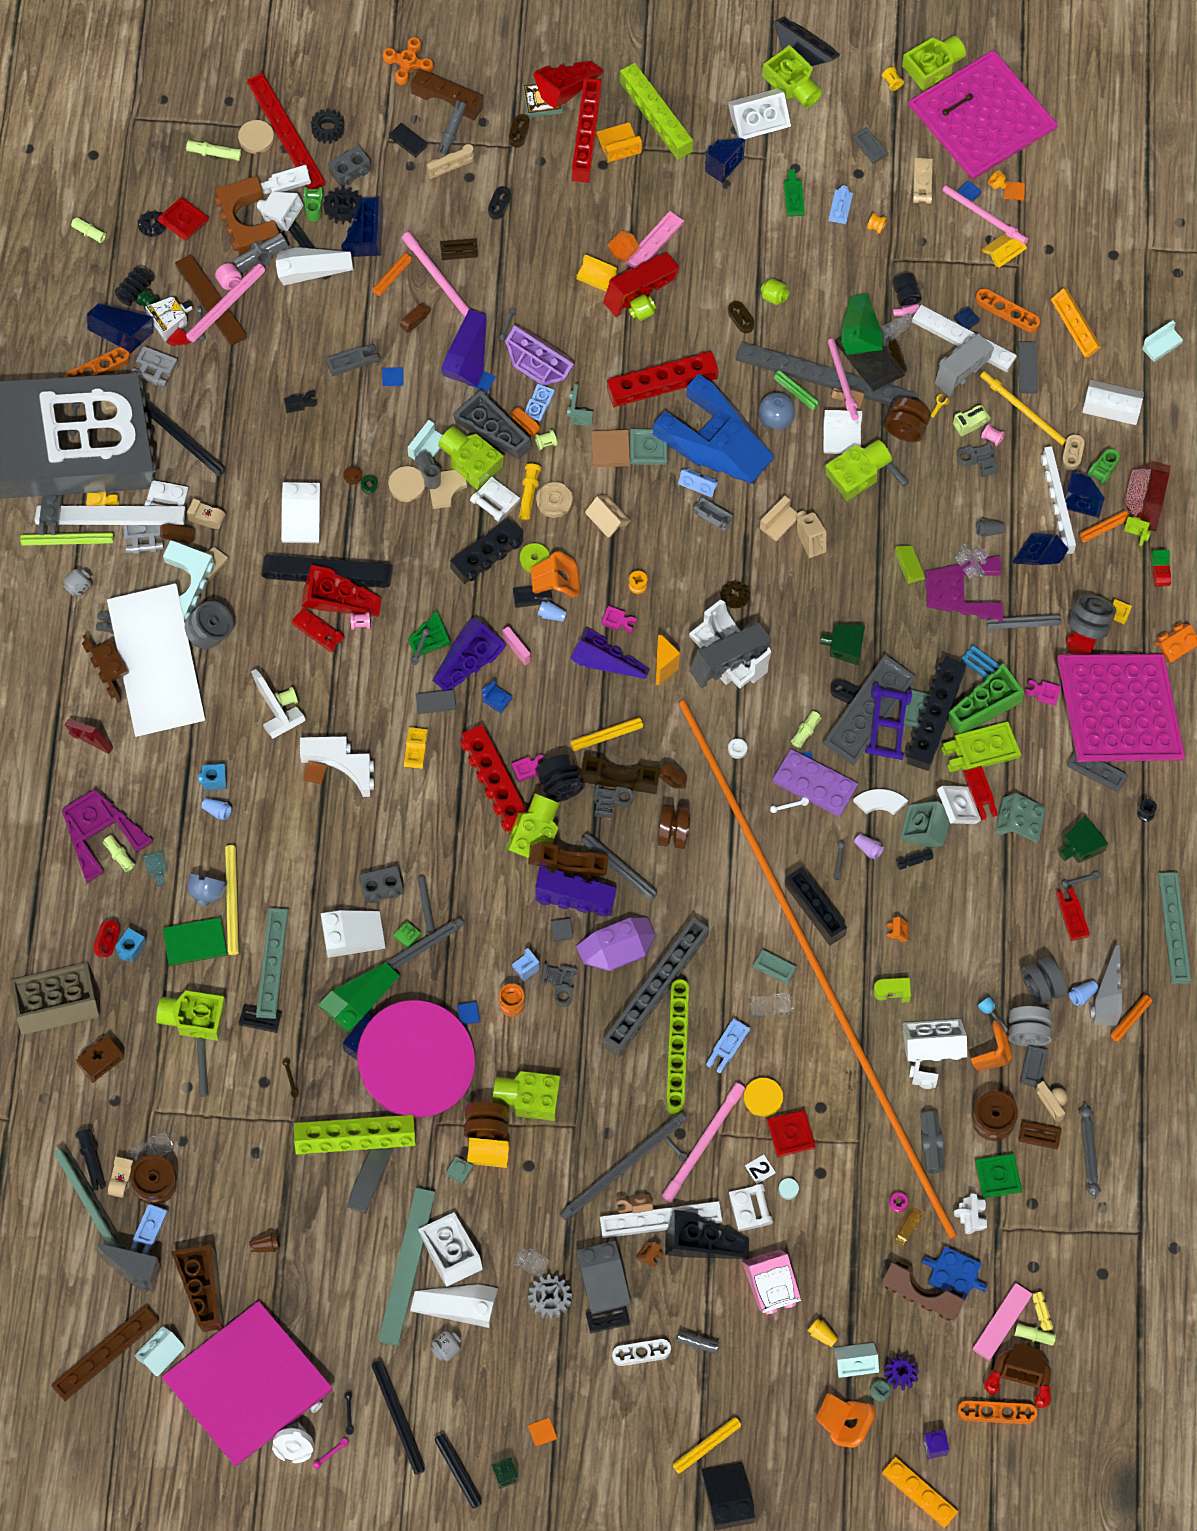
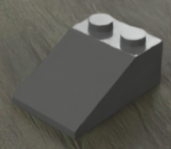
[576,1241,631,1314]
[97,1243,161,1292]

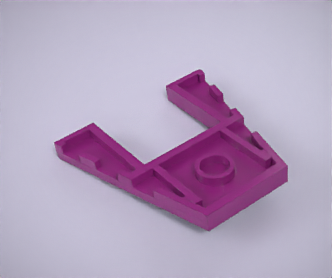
[926,556,1003,623]
[62,790,153,883]

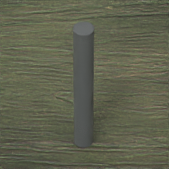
[869,442,909,487]
[417,876,434,933]
[197,1038,208,1097]

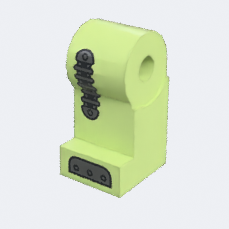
[953,405,991,437]

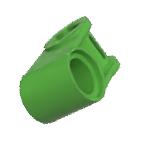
[304,187,323,222]
[1087,449,1120,486]

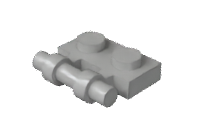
[131,346,178,387]
[123,525,164,554]

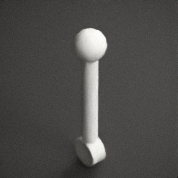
[770,798,809,813]

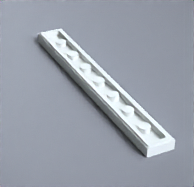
[35,506,186,525]

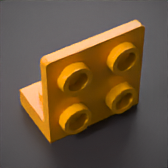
[596,122,642,163]

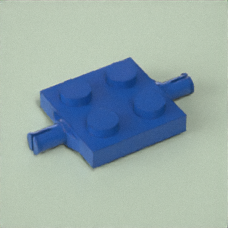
[922,1247,988,1295]

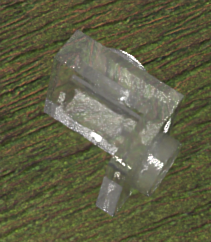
[514,1248,550,1278]

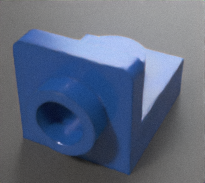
[482,680,512,713]

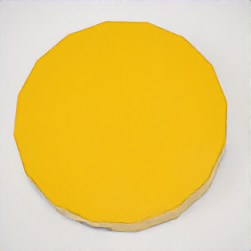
[744,1078,783,1117]

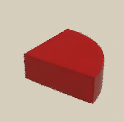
[166,328,191,346]

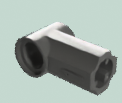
[415,451,441,489]

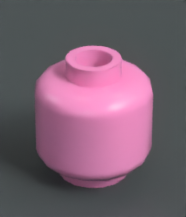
[215,263,242,290]

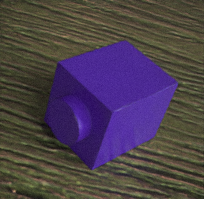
[923,1430,950,1459]

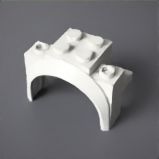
[689,600,771,689]

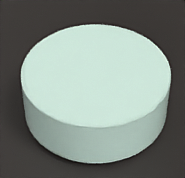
[779,1178,799,1200]

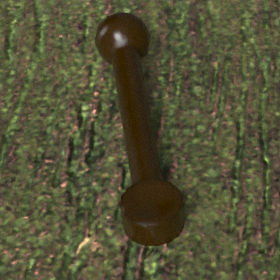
[942,93,974,116]
[282,1059,299,1098]

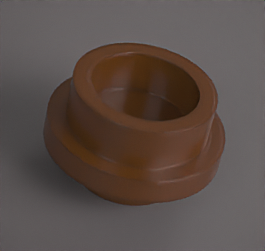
[343,466,362,485]

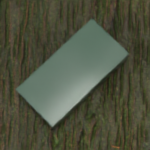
[753,949,797,985]

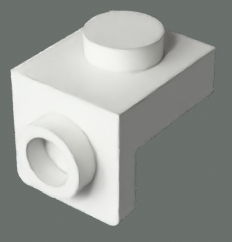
[909,1060,938,1089]

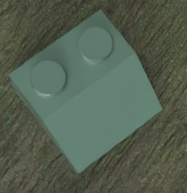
[900,801,950,848]

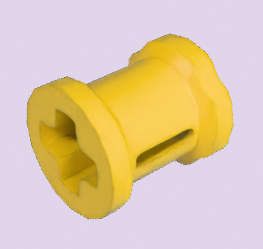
[881,67,904,91]

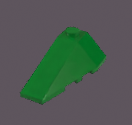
[318,963,400,1033]

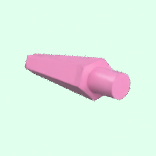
[893,303,919,318]

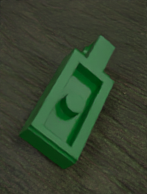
[783,169,805,217]

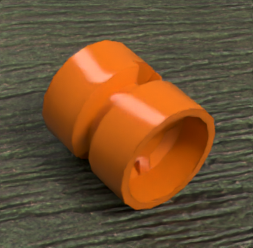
[499,984,524,1017]

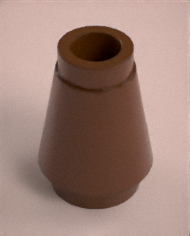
[249,1232,280,1252]

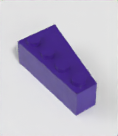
[535,866,617,917]

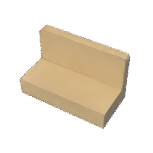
[585,495,631,537]
[760,496,797,541]

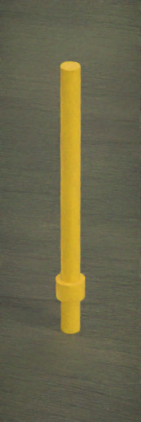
[980,371,1066,446]

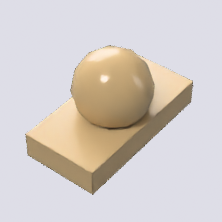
[1035,1081,1068,1123]

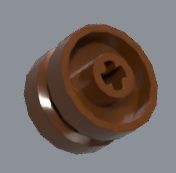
[885,398,931,442]
[658,804,691,849]
[972,1091,1018,1141]
[464,1102,509,1141]
[130,1155,177,1205]

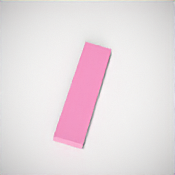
[625,211,684,269]
[973,1283,1033,1361]

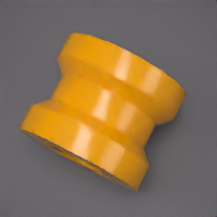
[867,212,887,234]
[629,571,648,594]

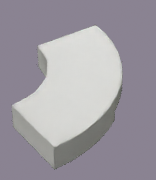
[853,789,908,815]

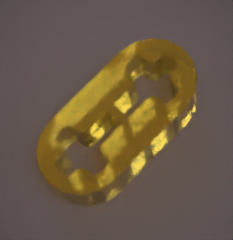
[894,1211,922,1247]

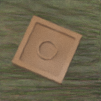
[591,430,630,467]

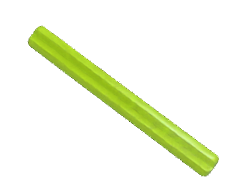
[20,532,114,545]

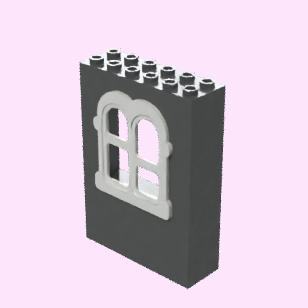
[0,373,156,499]

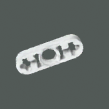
[612,1339,671,1366]

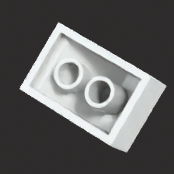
[282,482,321,543]
[321,910,386,958]
[418,1212,483,1287]

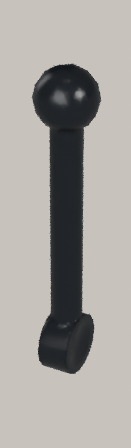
[344,1392,354,1435]

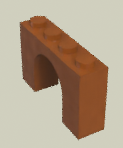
[214,176,279,256]

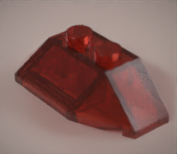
[1124,461,1171,531]

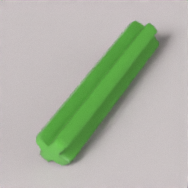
[774,370,819,410]

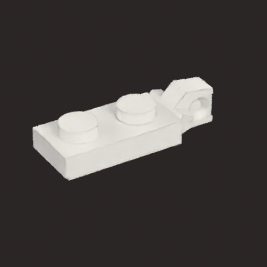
[260,165,311,194]

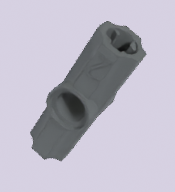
[233,233,288,273]
[921,1111,944,1174]

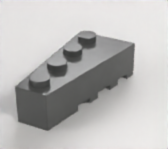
[453,391,532,460]
[689,623,772,689]

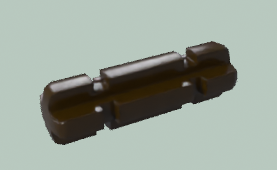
[888,340,907,374]

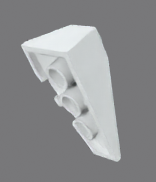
[276,247,354,285]

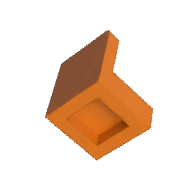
[608,230,640,262]

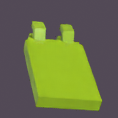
[941,722,1021,772]

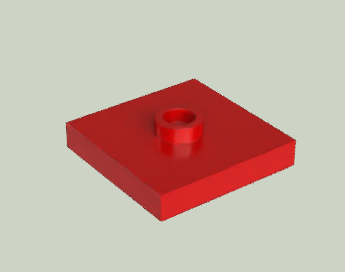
[158,197,209,241]
[766,1110,816,1158]

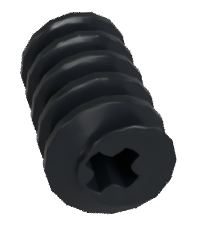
[114,266,154,306]

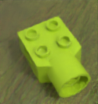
[902,36,966,91]
[762,45,823,108]
[438,426,504,490]
[825,440,892,501]
[505,794,560,858]
[156,990,226,1041]
[493,1071,560,1121]

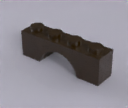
[581,756,660,794]

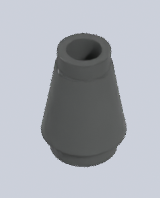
[976,519,1005,537]

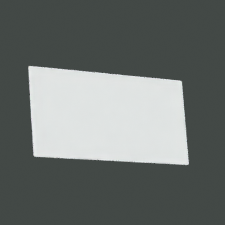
[107,583,205,737]

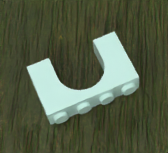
[163,540,215,623]

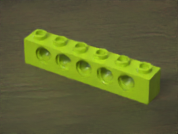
[619,63,693,160]
[294,1115,416,1154]

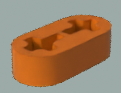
[509,407,541,437]

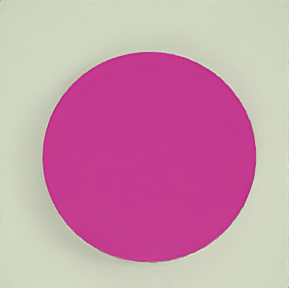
[357,1000,475,1118]

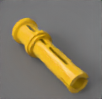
[518,463,542,520]

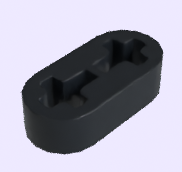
[488,186,511,220]
[830,679,861,704]

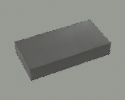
[852,128,888,164]
[416,690,456,714]
[1020,1045,1048,1087]

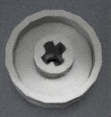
[1008,1006,1052,1047]

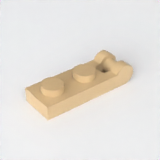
[427,144,474,179]
[913,158,933,204]

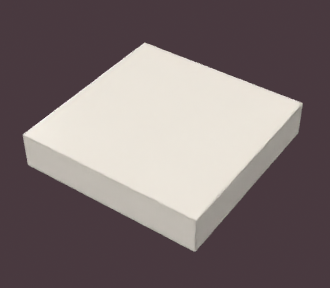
[937,786,981,824]

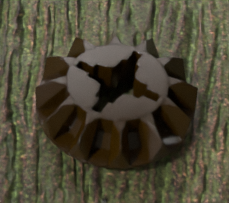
[720,579,750,609]

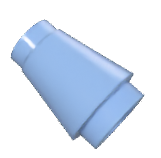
[537,600,567,622]
[202,798,232,820]
[1069,981,1099,1006]

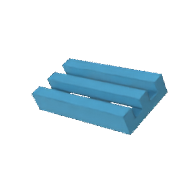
[961,646,1000,680]

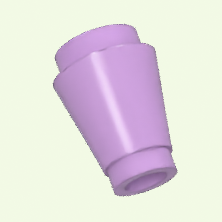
[854,834,884,860]

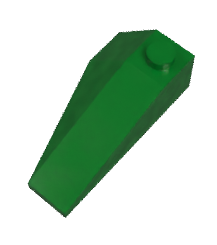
[841,293,883,355]

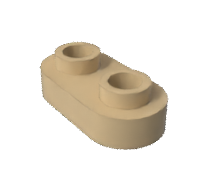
[1062,435,1085,470]

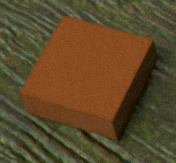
[303,761,327,785]

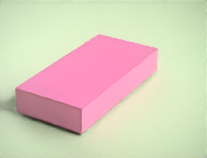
[503,627,531,665]

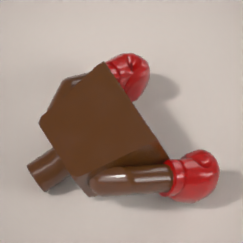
[984,1341,1052,1408]

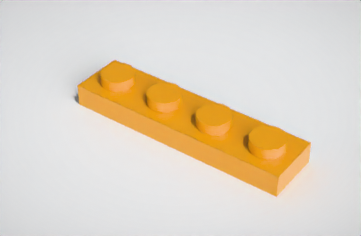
[1051,288,1101,358]
[882,1457,958,1529]

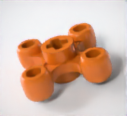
[383,37,434,85]

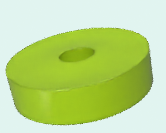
[520,543,550,573]

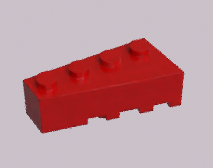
[603,252,680,318]

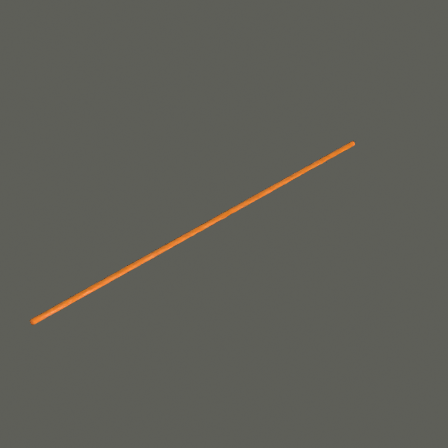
[678,700,957,1240]

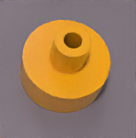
[988,170,1007,189]

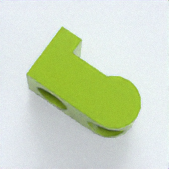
[873,978,911,1003]

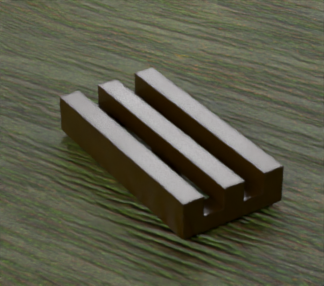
[440,238,478,260]

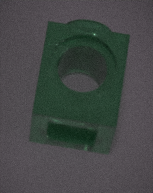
[492,1457,518,1489]

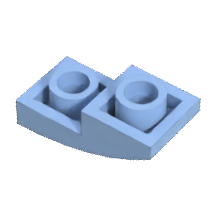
[525,384,555,422]

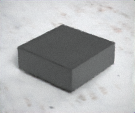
[551,919,573,942]

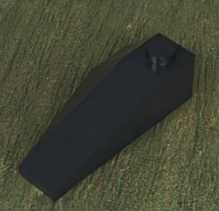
[665,1210,749,1259]

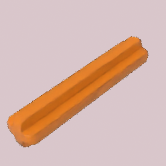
[372,253,412,296]
[1079,511,1129,542]
[1110,994,1152,1042]

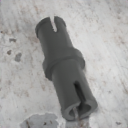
[676,1330,719,1354]

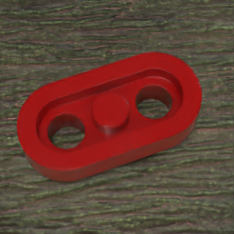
[93,920,120,958]

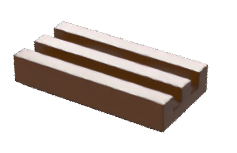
[1018,1121,1062,1150]

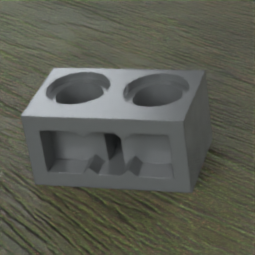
[328,145,371,187]
[359,866,403,903]

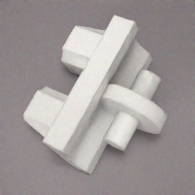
[954,1193,987,1234]

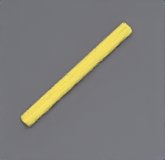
[225,845,239,955]

